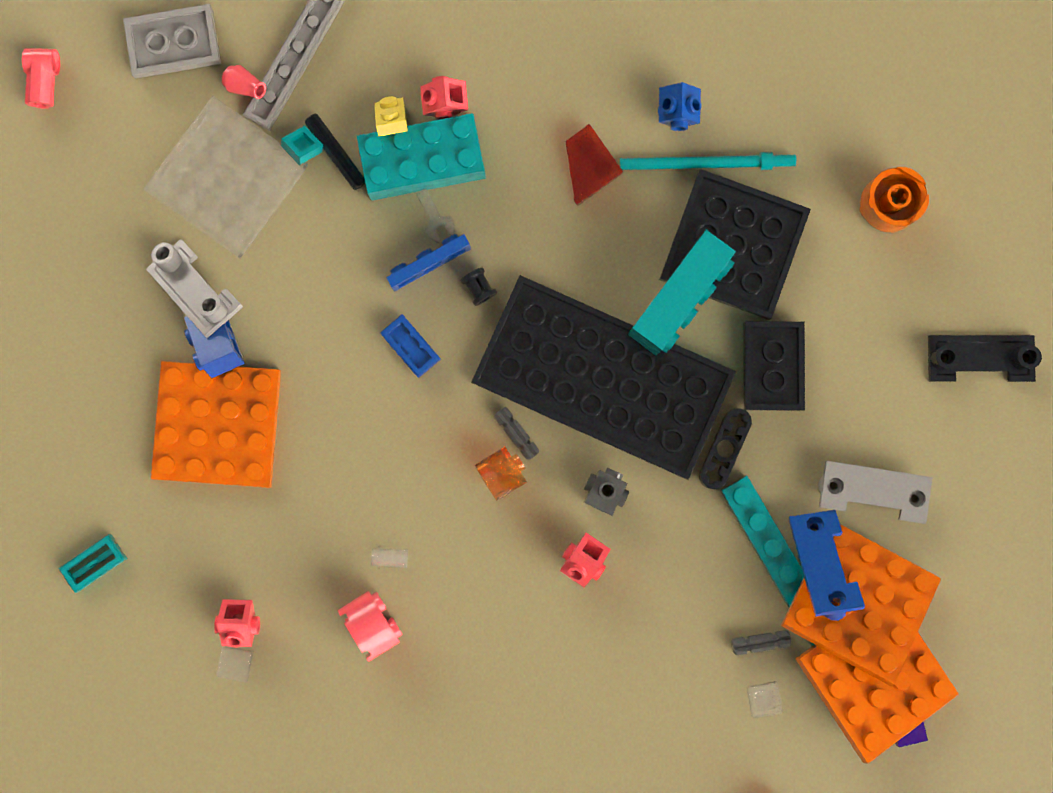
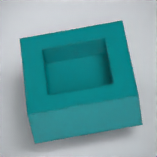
[281,126,323,165]

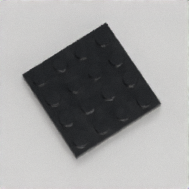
[659,169,811,320]

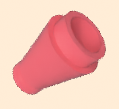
[222,65,266,99]

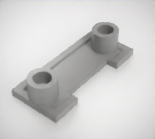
[146,239,243,338]
[818,461,933,524]

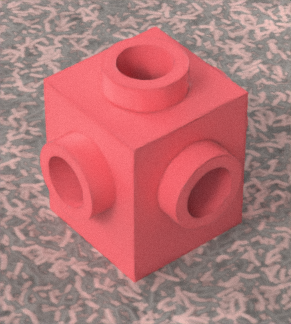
[420,76,468,120]
[560,532,611,588]
[214,599,260,648]

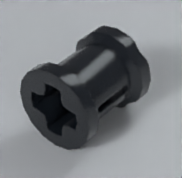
[460,267,497,306]

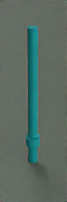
[620,152,797,170]

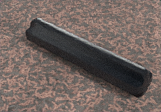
[305,113,365,190]

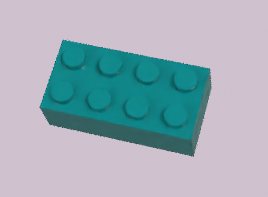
[357,113,486,201]
[628,230,736,355]

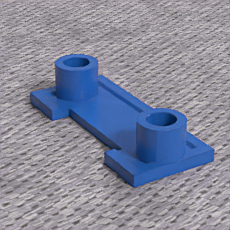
[788,510,865,621]

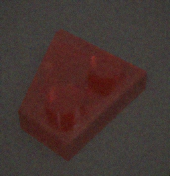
[565,124,624,206]

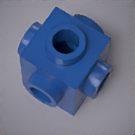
[658,82,702,131]

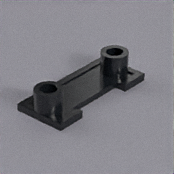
[928,335,1042,382]

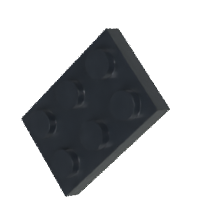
[743,321,805,411]

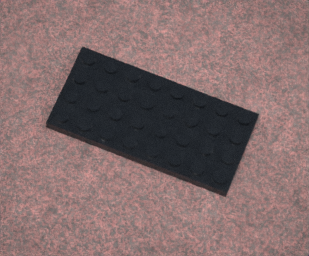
[471,275,737,480]

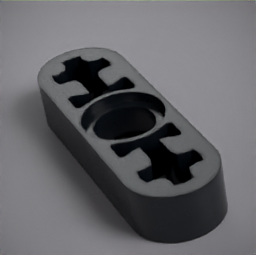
[699,408,752,489]

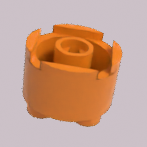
[860,167,929,233]

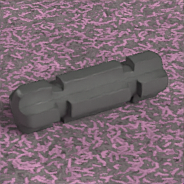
[494,407,539,460]
[732,630,791,655]

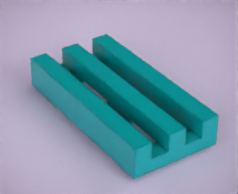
[58,534,128,593]

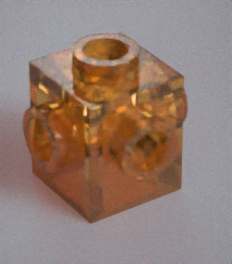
[475,447,527,501]

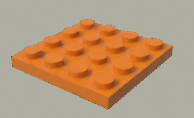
[151,361,281,488]
[781,524,941,686]
[796,633,959,764]

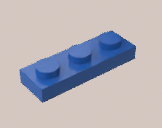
[386,234,471,291]

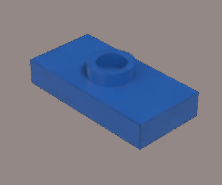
[380,314,441,378]

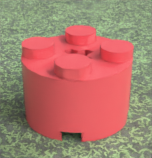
[337,591,403,662]

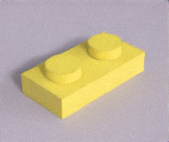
[375,96,408,137]

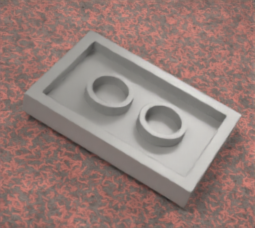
[123,4,221,79]

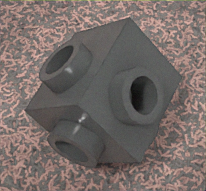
[584,467,629,516]

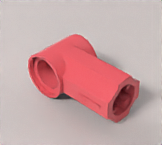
[22,48,61,109]

